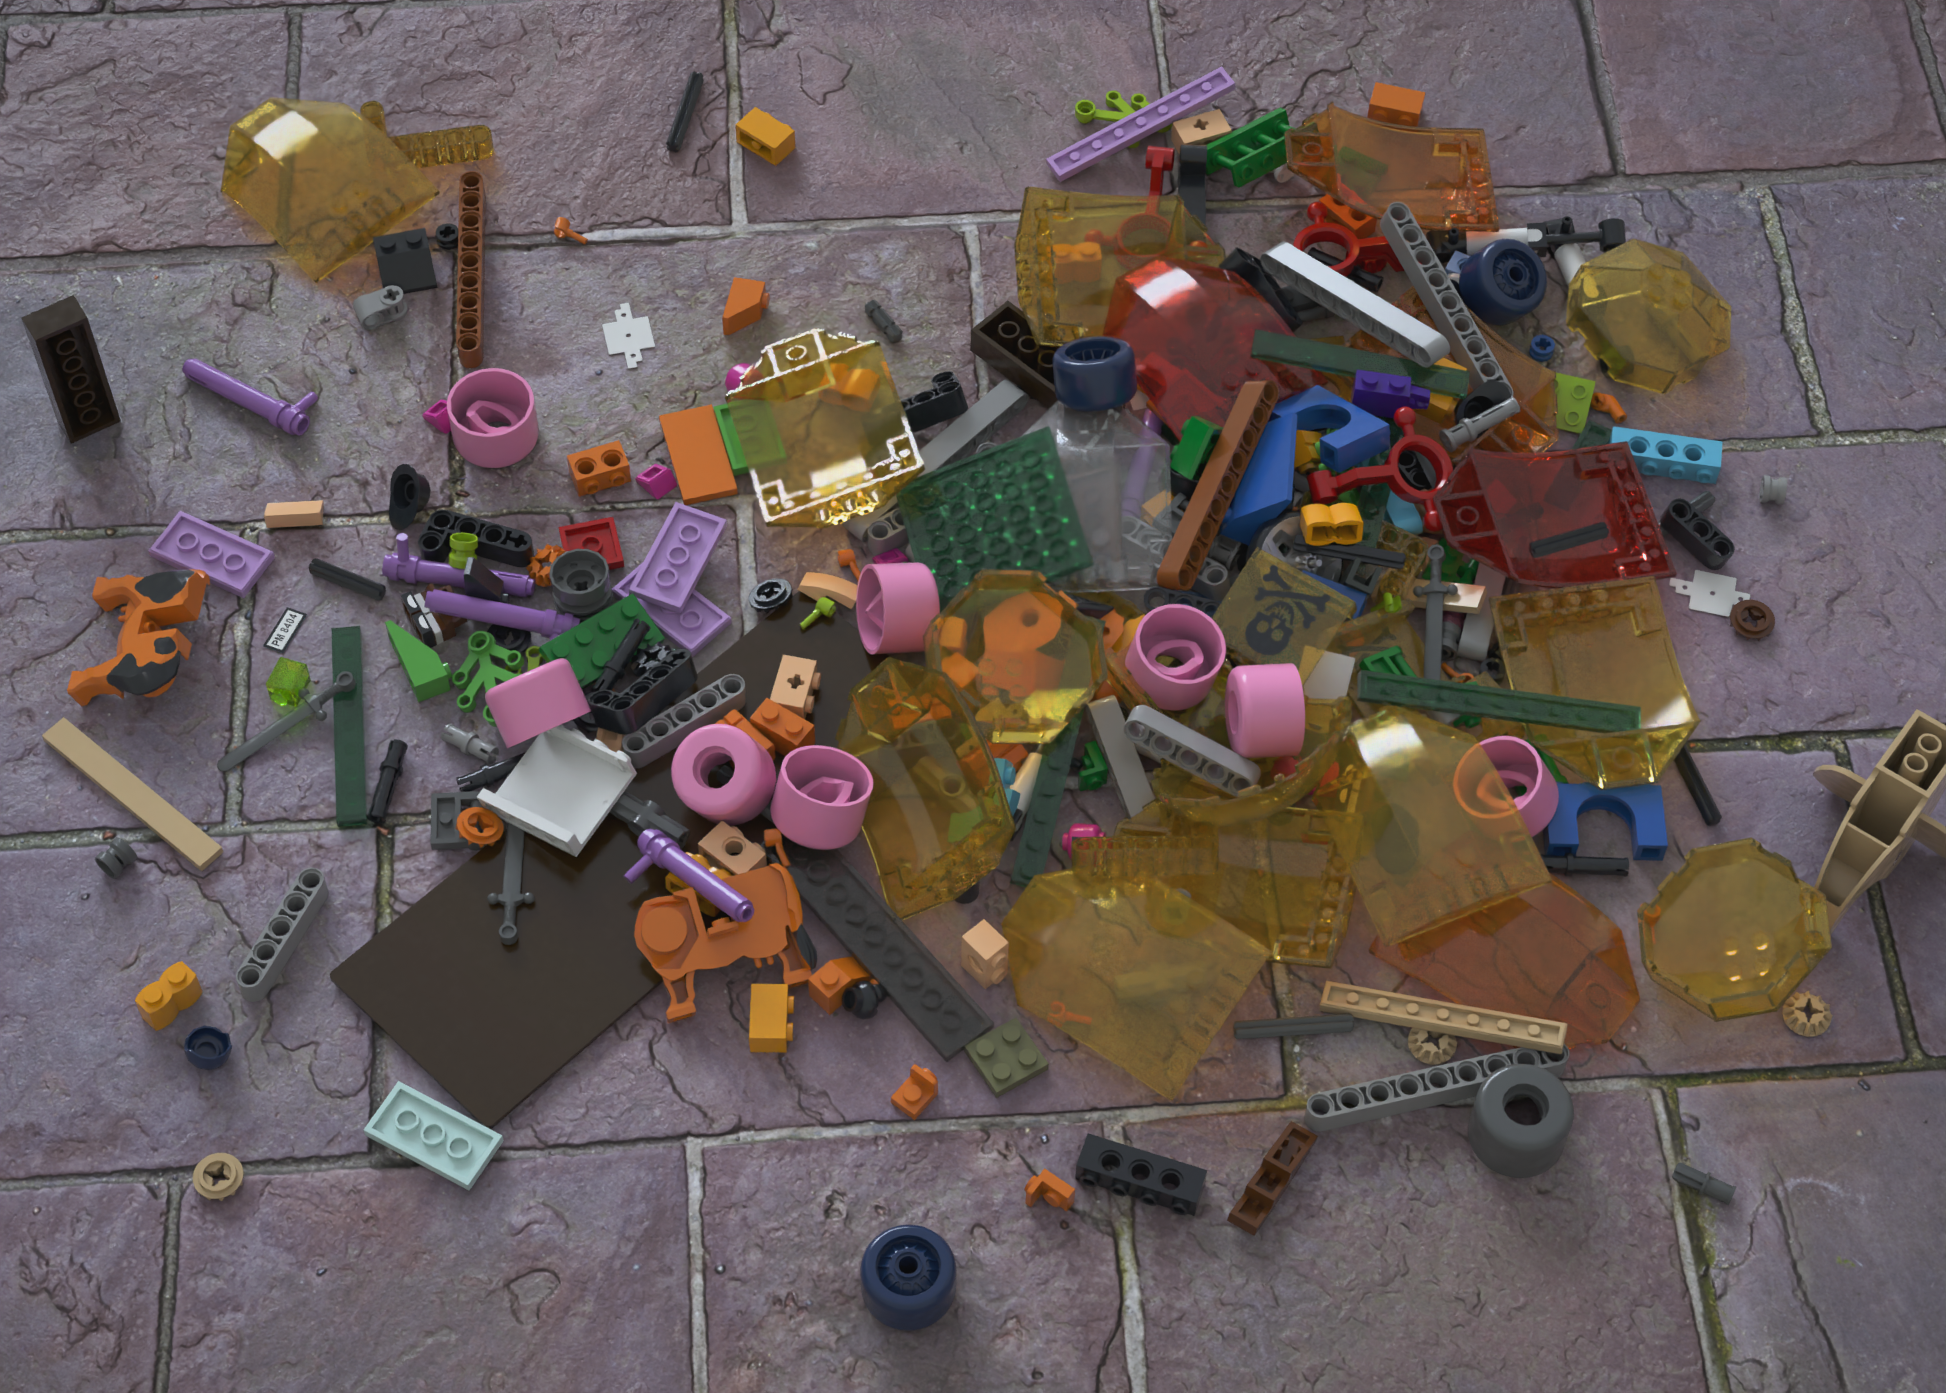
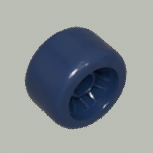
[1459,239,1547,326]
[1052,336,1137,412]
[860,1224,957,1331]

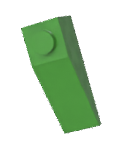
[385,620,453,703]

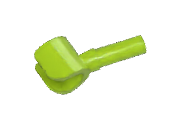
[1370,592,1402,614]
[799,597,836,629]

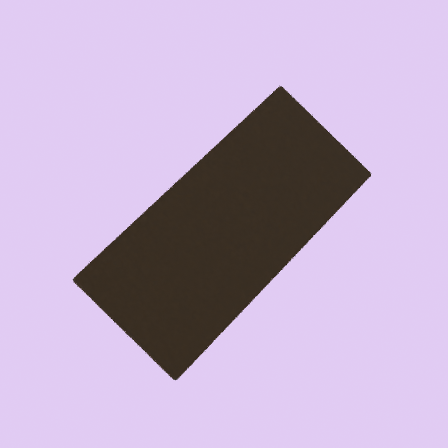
[330,591,963,1129]

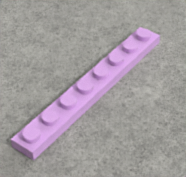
[1046,66,1235,182]

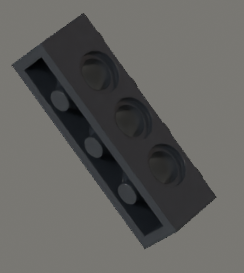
[1075,1133,1207,1216]

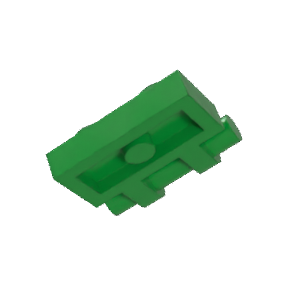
[1422,537,1480,585]

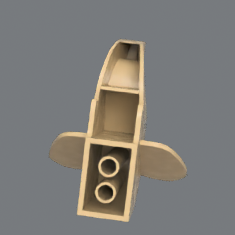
[1795,709,1946,948]

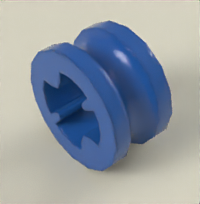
[1529,335,1555,362]

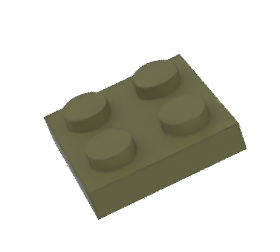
[964,1018,1049,1098]

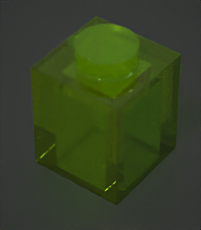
[266,657,311,707]

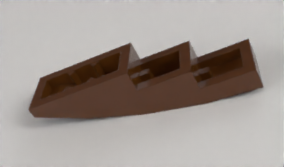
[1227,1121,1318,1236]

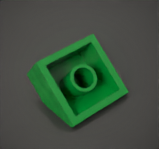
[1169,416,1223,480]

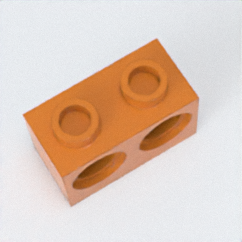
[1319,184,1378,239]
[567,440,631,497]

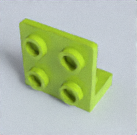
[1530,369,1596,434]

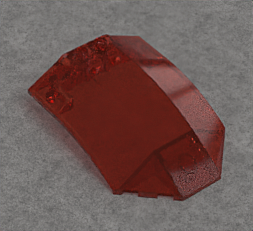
[1102,254,1328,441]
[1433,441,1677,589]

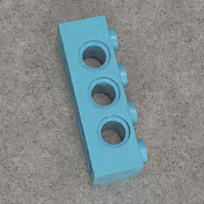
[1606,426,1723,484]

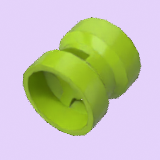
[449,533,478,569]

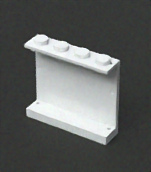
[477,724,637,857]

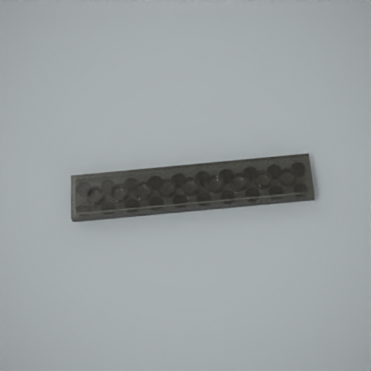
[760,833,994,1062]

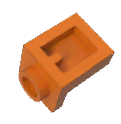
[891,1064,938,1120]
[1024,1168,1075,1211]

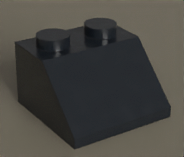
[373,228,437,297]

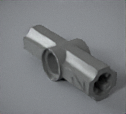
[609,791,690,850]

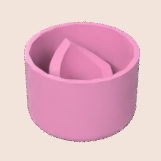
[447,368,539,468]
[856,562,940,654]
[1125,604,1226,711]
[485,658,591,749]
[1225,663,1305,758]
[671,724,776,826]
[1453,736,1559,843]
[770,745,873,850]

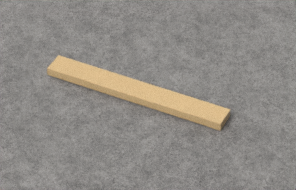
[42,717,223,871]
[1320,981,1568,1054]

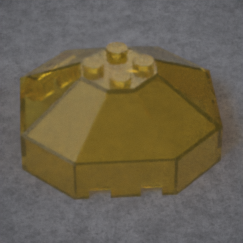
[1566,239,1731,394]
[923,570,1108,744]
[1637,837,1832,1022]

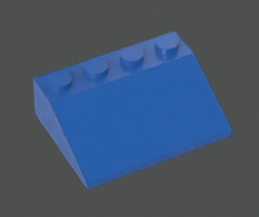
[1220,413,1297,546]

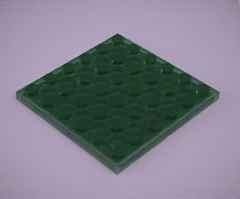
[894,426,1094,618]

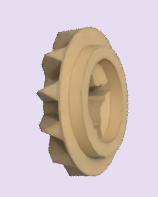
[1782,991,1833,1037]
[1408,1028,1457,1065]
[193,1153,244,1201]

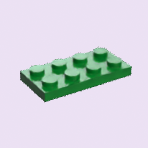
[538,593,665,690]

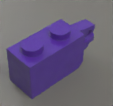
[1351,369,1430,418]

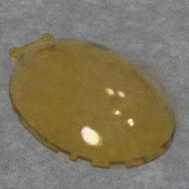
[1151,695,1352,827]

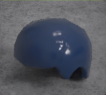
[184,1025,232,1070]

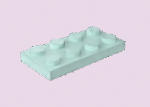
[364,1081,504,1191]

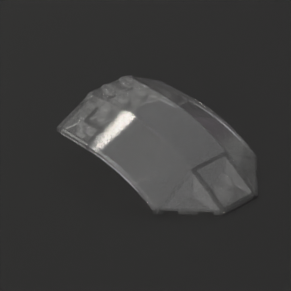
[1003,401,1172,596]

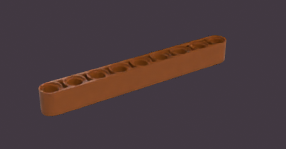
[456,171,486,368]
[1157,380,1279,590]

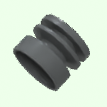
[549,549,614,624]

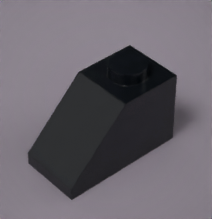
[464,557,510,620]

